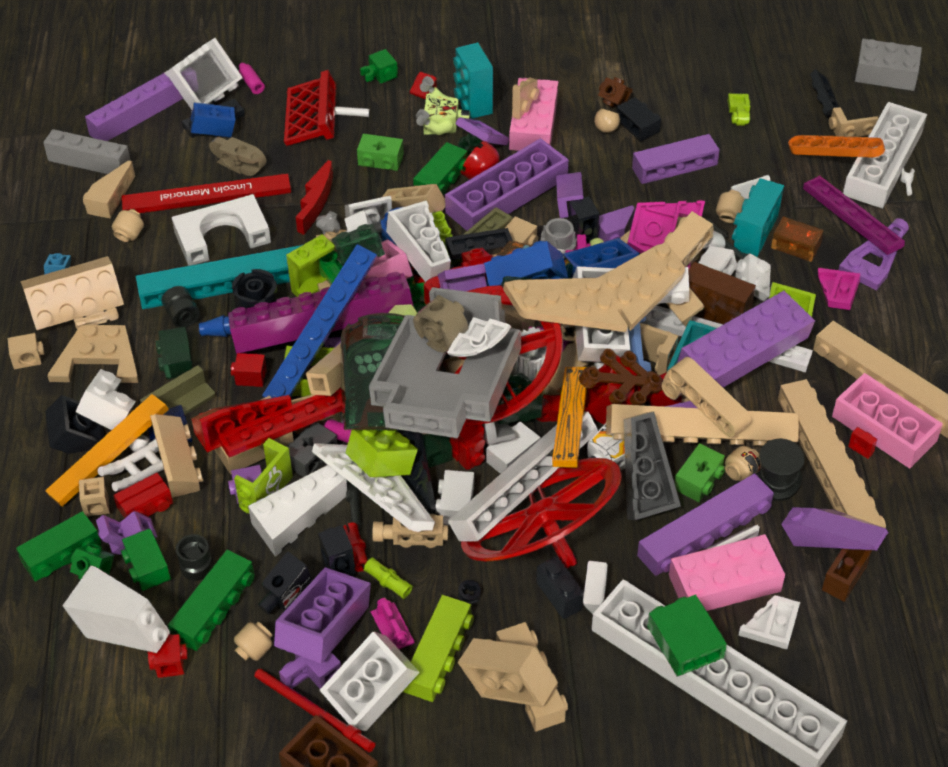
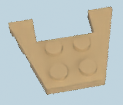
[48,325,139,383]

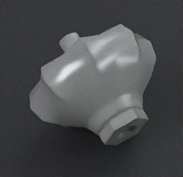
[316,211,340,234]

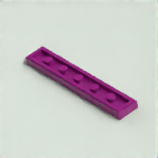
[803,176,905,255]

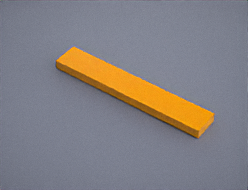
[45,394,169,507]

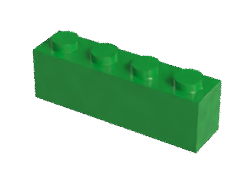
[168,550,255,652]

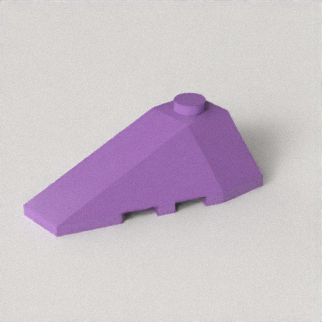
[781,507,888,550]

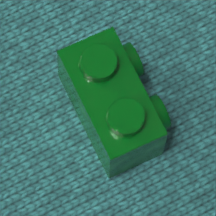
[120,528,171,591]

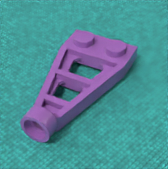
[839,218,909,291]

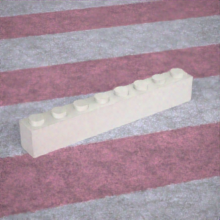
[448,412,598,541]

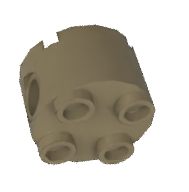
[413,295,469,353]

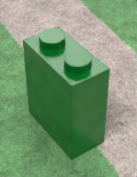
[647,594,727,677]

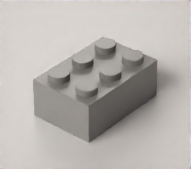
[855,39,922,91]

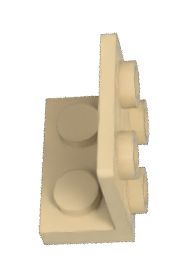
[640,323,678,375]

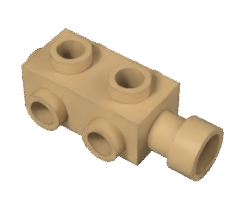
[373,514,448,548]

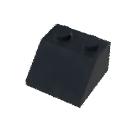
[45,395,105,454]

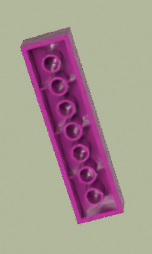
[228,272,413,354]

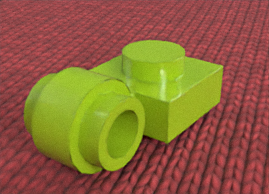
[727,94,750,126]

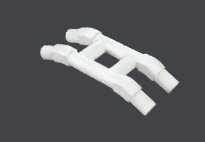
[98,439,164,492]

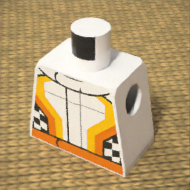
[587,423,625,470]

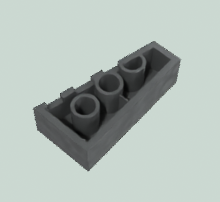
[623,411,681,520]

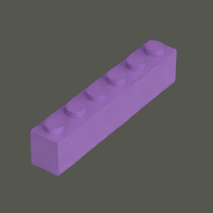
[85,67,198,141]
[637,473,774,576]

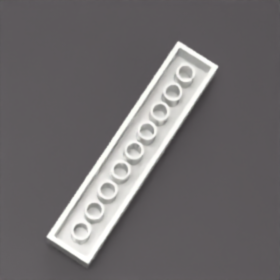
[592,579,847,767]

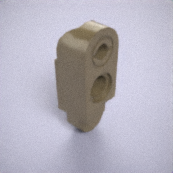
[209,137,266,176]

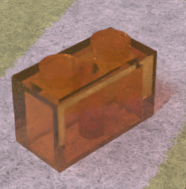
[771,217,824,262]

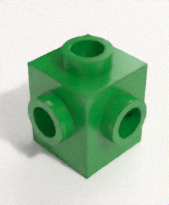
[70,543,114,580]

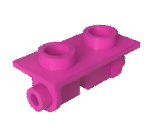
[371,598,415,649]

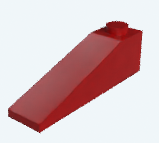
[191,395,292,453]

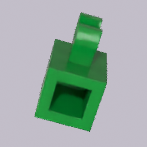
[360,49,398,84]

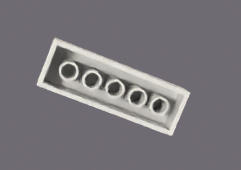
[843,102,927,209]

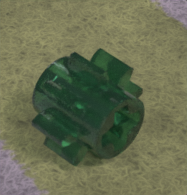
[457,133,482,156]

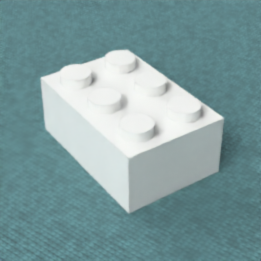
[320,631,420,731]

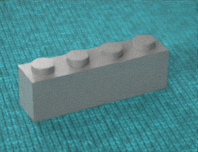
[43,129,131,174]

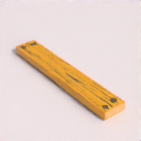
[552,367,587,467]

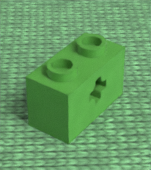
[357,134,404,171]
[675,443,725,502]

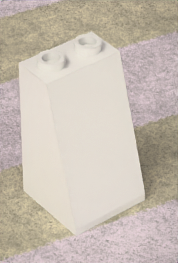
[63,566,170,653]

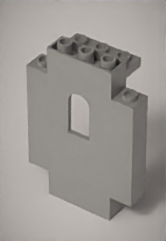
[369,287,521,438]

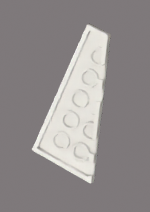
[312,443,435,532]

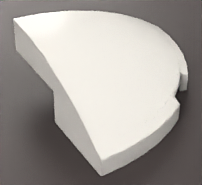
[447,317,511,357]

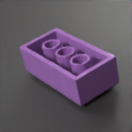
[274,567,371,663]

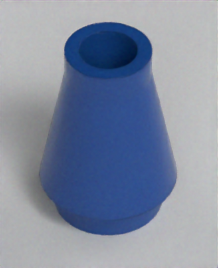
[199,315,231,337]

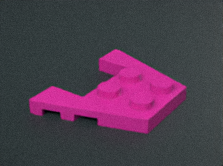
[627,200,705,270]

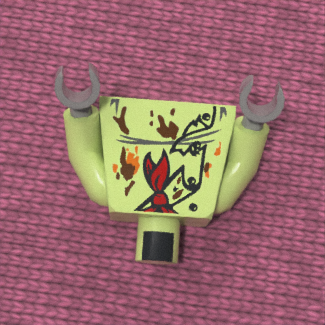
[416,76,470,135]

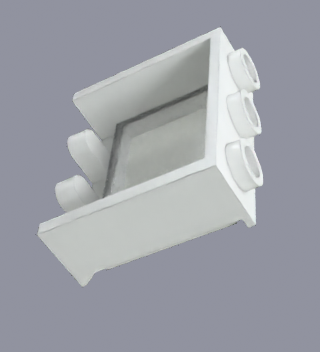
[165,38,242,112]

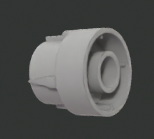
[541,218,577,251]

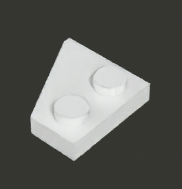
[739,595,800,649]

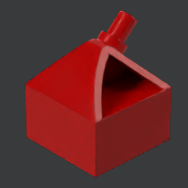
[584,355,641,425]

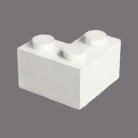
[76,369,136,430]

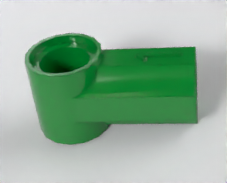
[318,250,342,286]

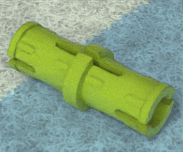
[364,557,413,599]

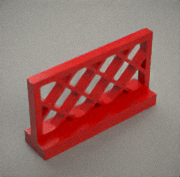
[284,70,336,146]

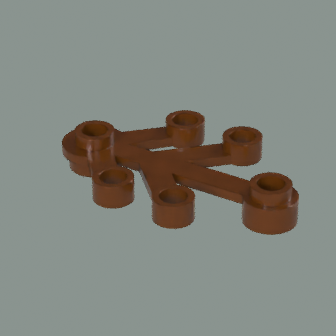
[579,349,663,406]

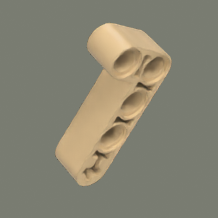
[662,357,751,437]

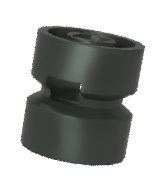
[161,286,200,328]
[176,534,213,581]

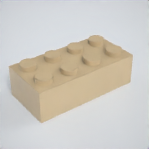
[21,256,124,330]

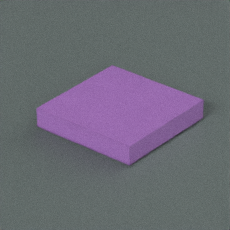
[455,117,509,145]

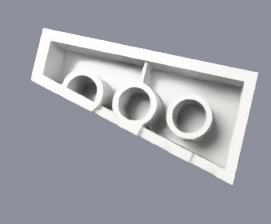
[386,200,451,282]
[248,465,347,557]

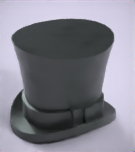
[756,438,804,501]

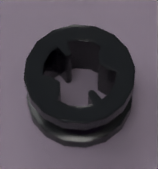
[458,580,481,605]

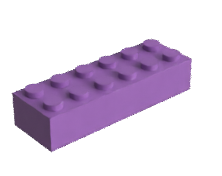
[445,138,568,231]
[677,291,815,387]

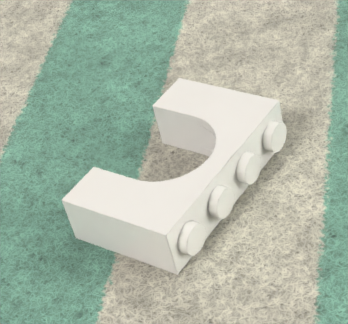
[172,194,271,266]

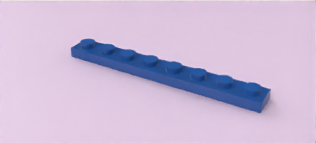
[262,244,377,398]

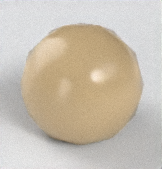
[594,108,620,133]

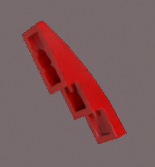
[296,160,333,235]

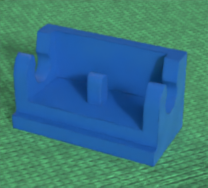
[191,102,235,137]

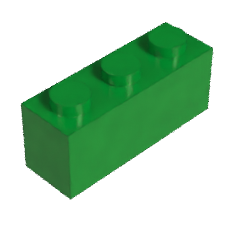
[413,142,468,196]
[16,511,101,582]

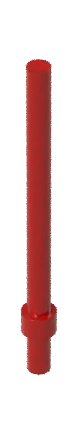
[255,669,375,752]

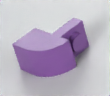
[96,511,157,555]
[279,653,341,689]

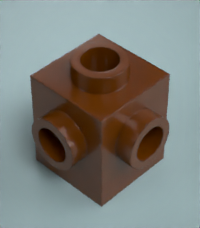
[598,76,633,107]

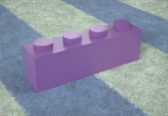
[632,134,719,184]

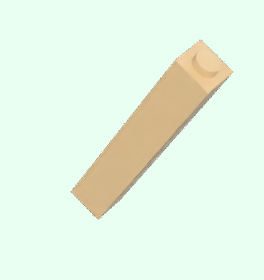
[306,332,392,396]

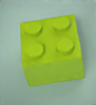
[345,425,418,478]

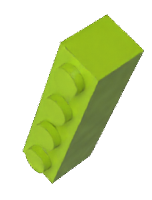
[403,595,474,702]

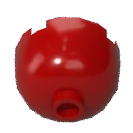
[461,141,500,180]

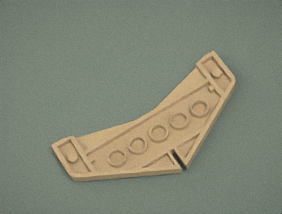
[503,243,685,332]

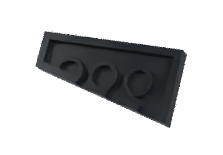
[400,430,437,514]

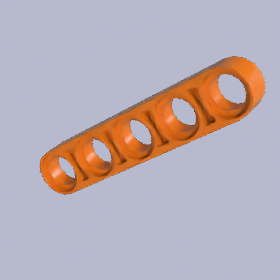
[788,135,885,157]

